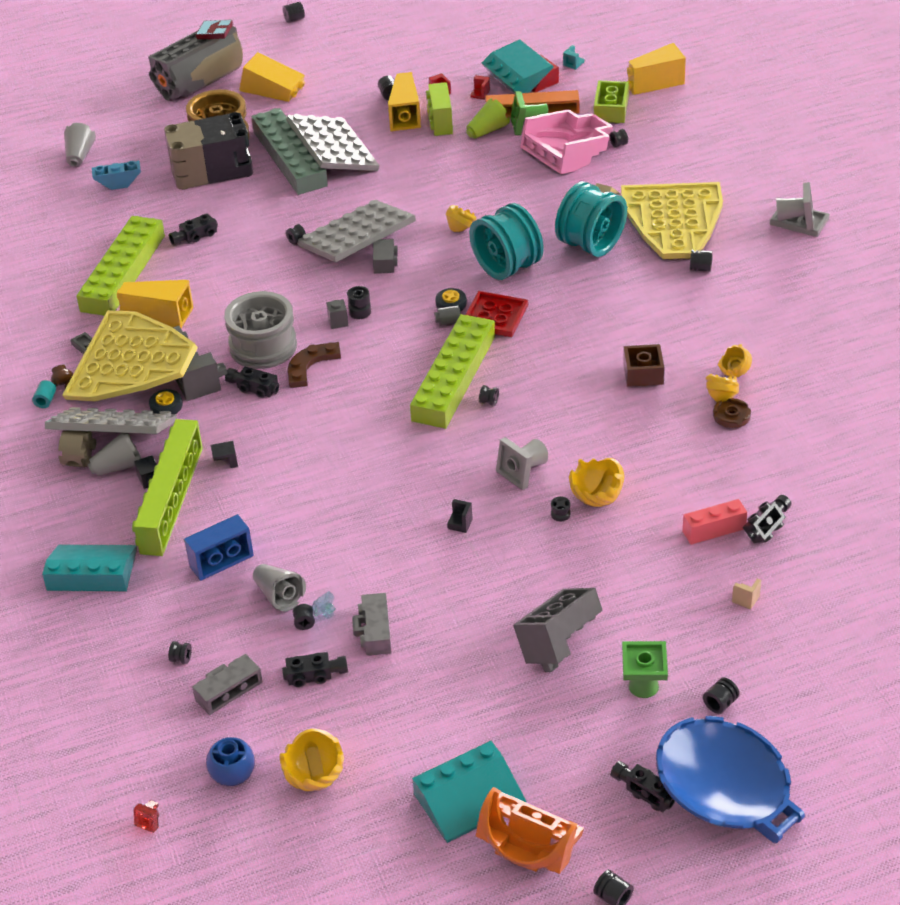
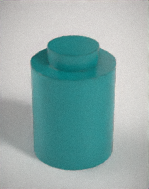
[32,380,56,409]

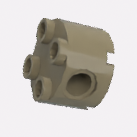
[58,430,96,468]

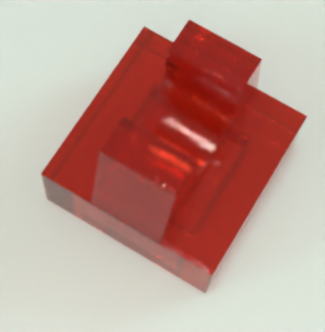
[133,800,159,833]

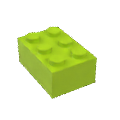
[594,80,629,124]
[426,82,453,136]

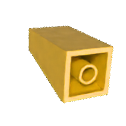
[627,43,686,95]
[239,52,305,102]
[388,72,421,132]
[117,280,194,328]

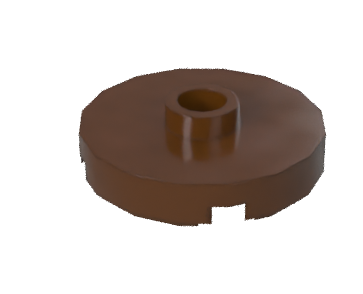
[713,398,751,428]

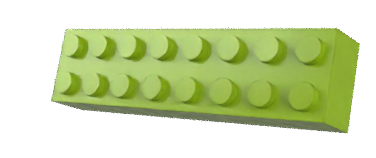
[76,216,165,316]
[410,314,495,429]
[132,419,203,556]

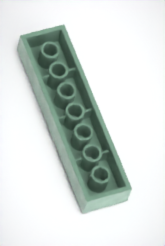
[251,108,328,195]

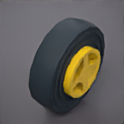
[435,288,467,311]
[149,389,183,414]

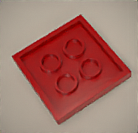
[465,291,528,337]

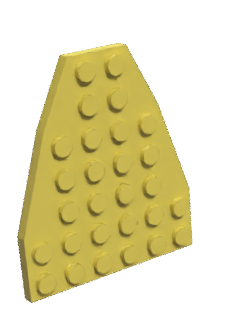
[621,182,723,260]
[62,310,198,402]

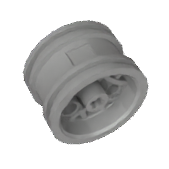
[224,291,297,369]

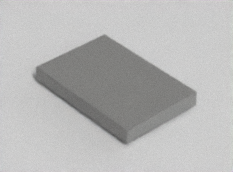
[770,210,830,237]

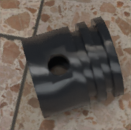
[283,1,305,23]
[378,75,394,101]
[690,249,713,272]
[703,677,740,714]
[593,869,634,905]

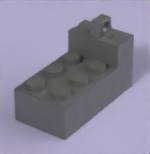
[173,326,227,401]
[513,588,603,672]

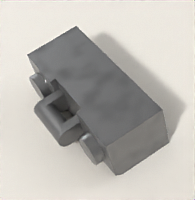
[352,593,391,655]
[192,654,263,715]

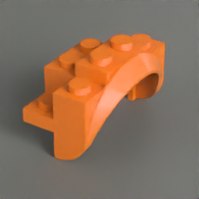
[475,787,584,874]

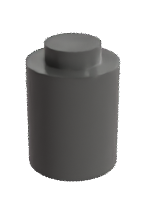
[434,305,461,326]

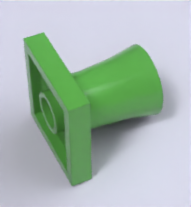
[510,91,548,135]
[622,641,668,698]

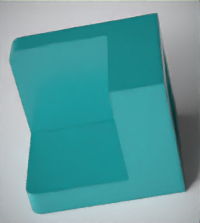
[563,45,585,70]

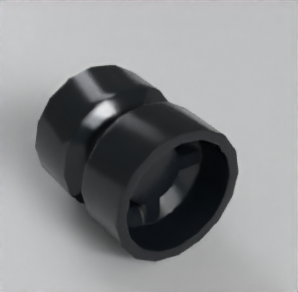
[347,286,371,319]

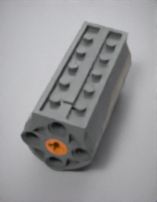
[148,26,243,101]

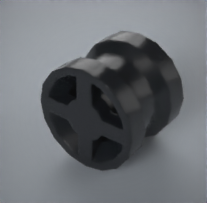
[610,129,628,147]
[286,224,306,245]
[479,385,499,406]
[551,496,571,522]
[293,604,315,630]
[168,641,192,664]

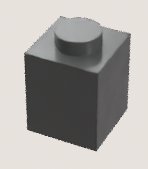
[326,299,348,329]

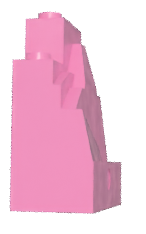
[520,110,613,174]

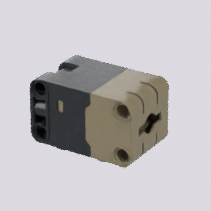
[164,112,253,190]

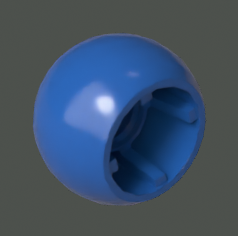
[206,737,255,786]

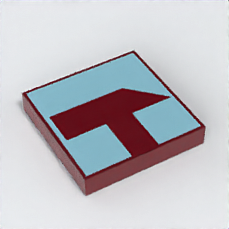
[196,20,233,39]

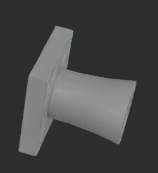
[776,182,814,230]
[496,437,548,490]

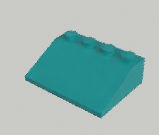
[481,39,554,94]
[42,544,137,592]
[412,740,527,843]

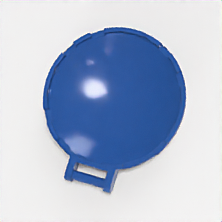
[656,716,805,843]

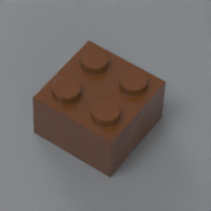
[623,344,665,387]

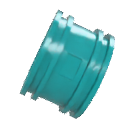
[555,181,627,257]
[469,203,544,280]

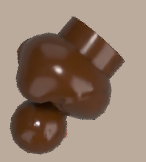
[51,365,73,389]

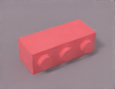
[682,499,747,545]

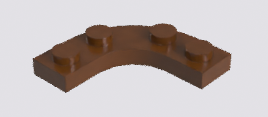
[288,342,341,388]

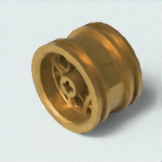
[186,89,250,139]

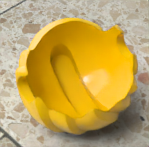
[569,458,624,507]
[279,729,344,791]

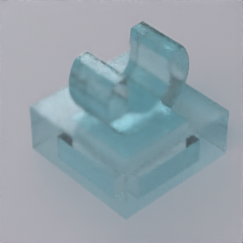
[312,591,336,619]

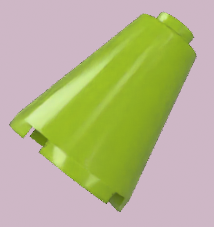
[466,98,510,139]

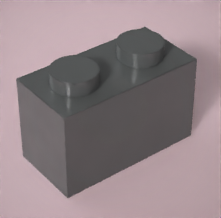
[373,239,398,274]

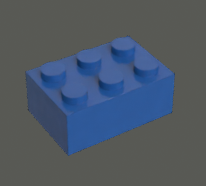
[184,514,254,581]

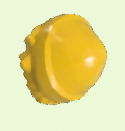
[445,205,476,232]
[718,344,752,378]
[705,374,739,403]

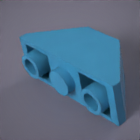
[92,161,141,190]

